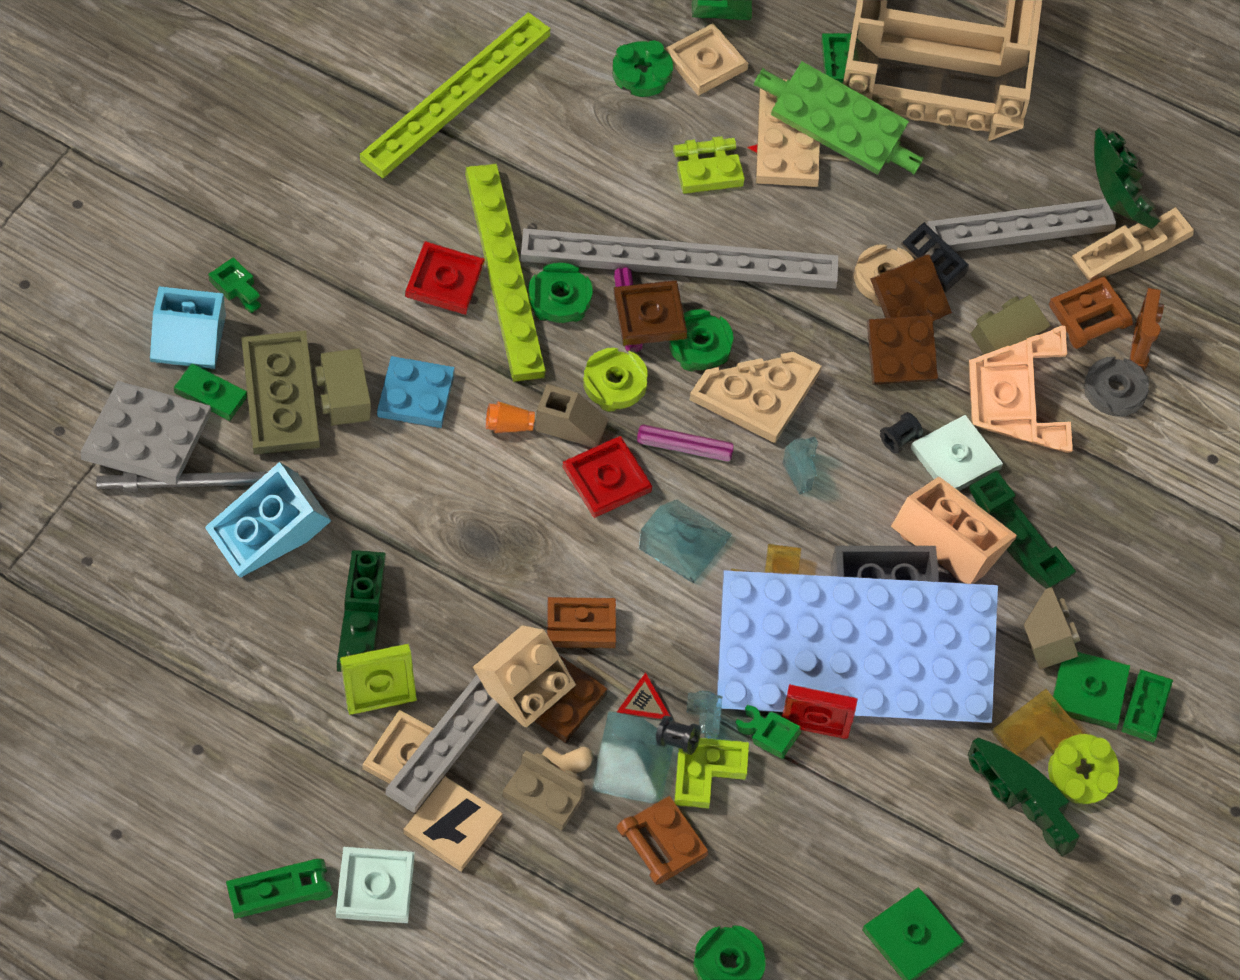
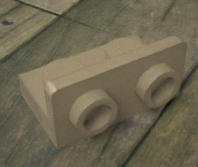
[502,750,585,831]

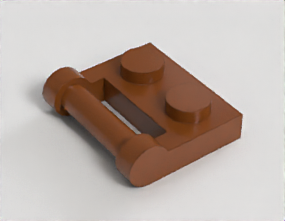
[1049,276,1133,349]
[1129,288,1164,370]
[616,796,708,885]

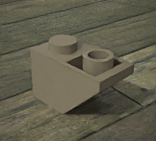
[536,384,608,448]
[1023,587,1080,670]

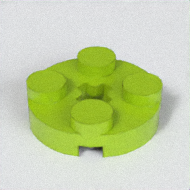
[583,347,648,412]
[1048,734,1119,804]

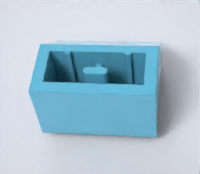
[150,286,226,369]

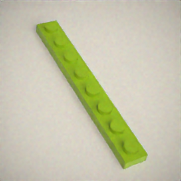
[360,12,551,179]
[465,164,545,382]

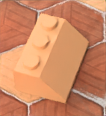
[891,476,1017,584]

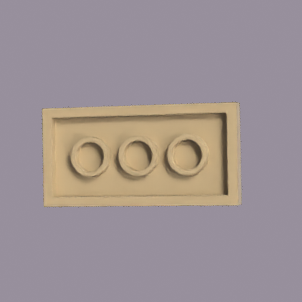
[756,79,820,187]

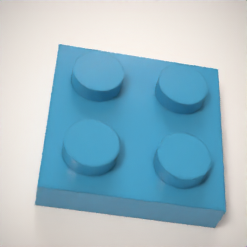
[377,356,455,428]

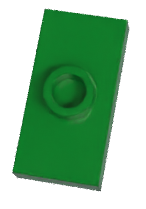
[821,33,855,84]
[174,363,248,421]
[1121,669,1173,743]

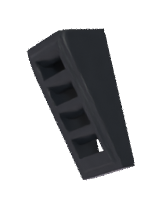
[901,222,969,293]

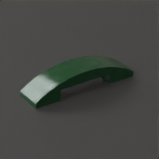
[969,470,1076,589]

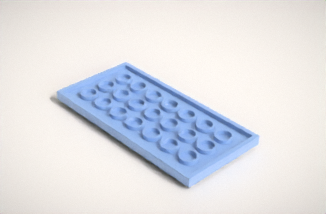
[716,570,998,723]

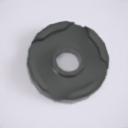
[1084,357,1149,416]

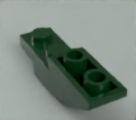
[1094,127,1160,230]
[337,550,386,672]
[968,737,1080,857]

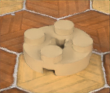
[854,245,914,307]

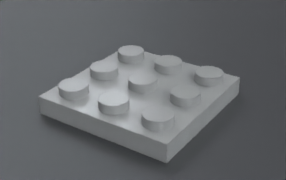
[81,381,211,485]

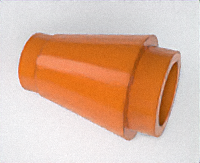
[486,401,535,433]

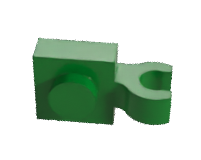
[208,257,261,313]

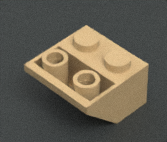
[473,626,576,727]

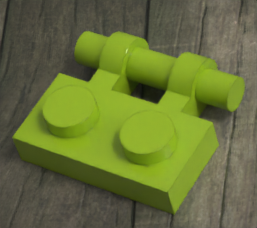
[673,136,744,194]

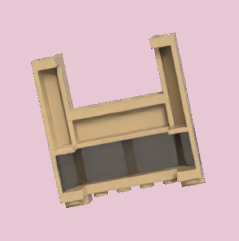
[843,0,1042,141]

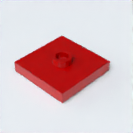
[405,241,485,315]
[562,436,653,518]
[782,684,858,739]

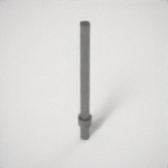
[96,471,299,492]

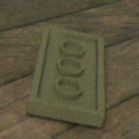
[241,331,320,455]

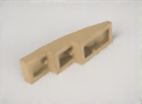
[1072,207,1194,281]

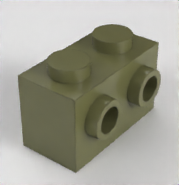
[970,294,1051,355]
[315,348,371,426]

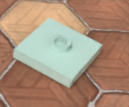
[911,415,1003,491]
[336,847,415,923]

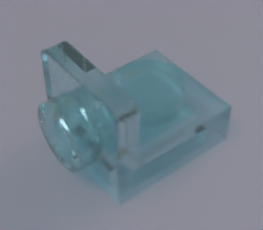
[782,436,818,495]
[686,691,723,739]

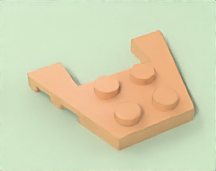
[969,326,1073,453]

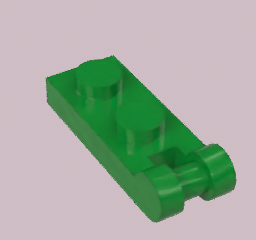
[226,859,333,919]

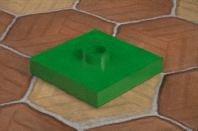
[1049,652,1130,730]
[862,887,964,980]

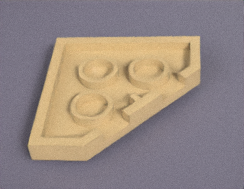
[689,352,822,443]

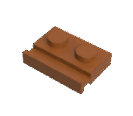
[547,597,616,648]

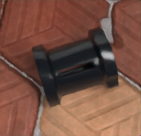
[880,412,923,454]
[656,716,701,755]

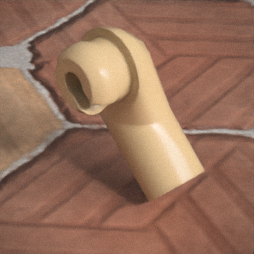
[542,747,593,774]

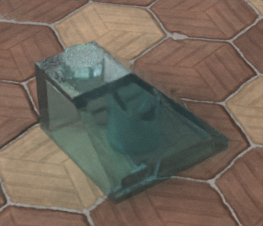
[639,499,732,584]
[592,711,674,804]

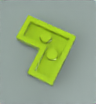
[674,738,749,808]

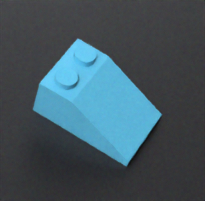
[205,462,331,577]

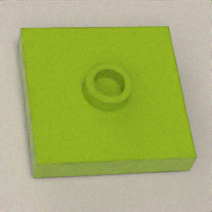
[340,644,417,715]

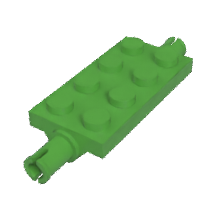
[754,61,924,175]

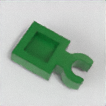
[735,705,801,759]

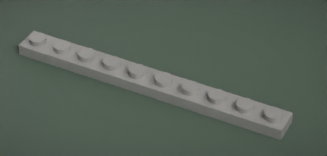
[521,228,838,289]

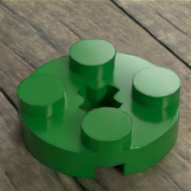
[612,40,673,97]
[529,263,593,323]
[668,309,733,371]
[693,925,766,980]

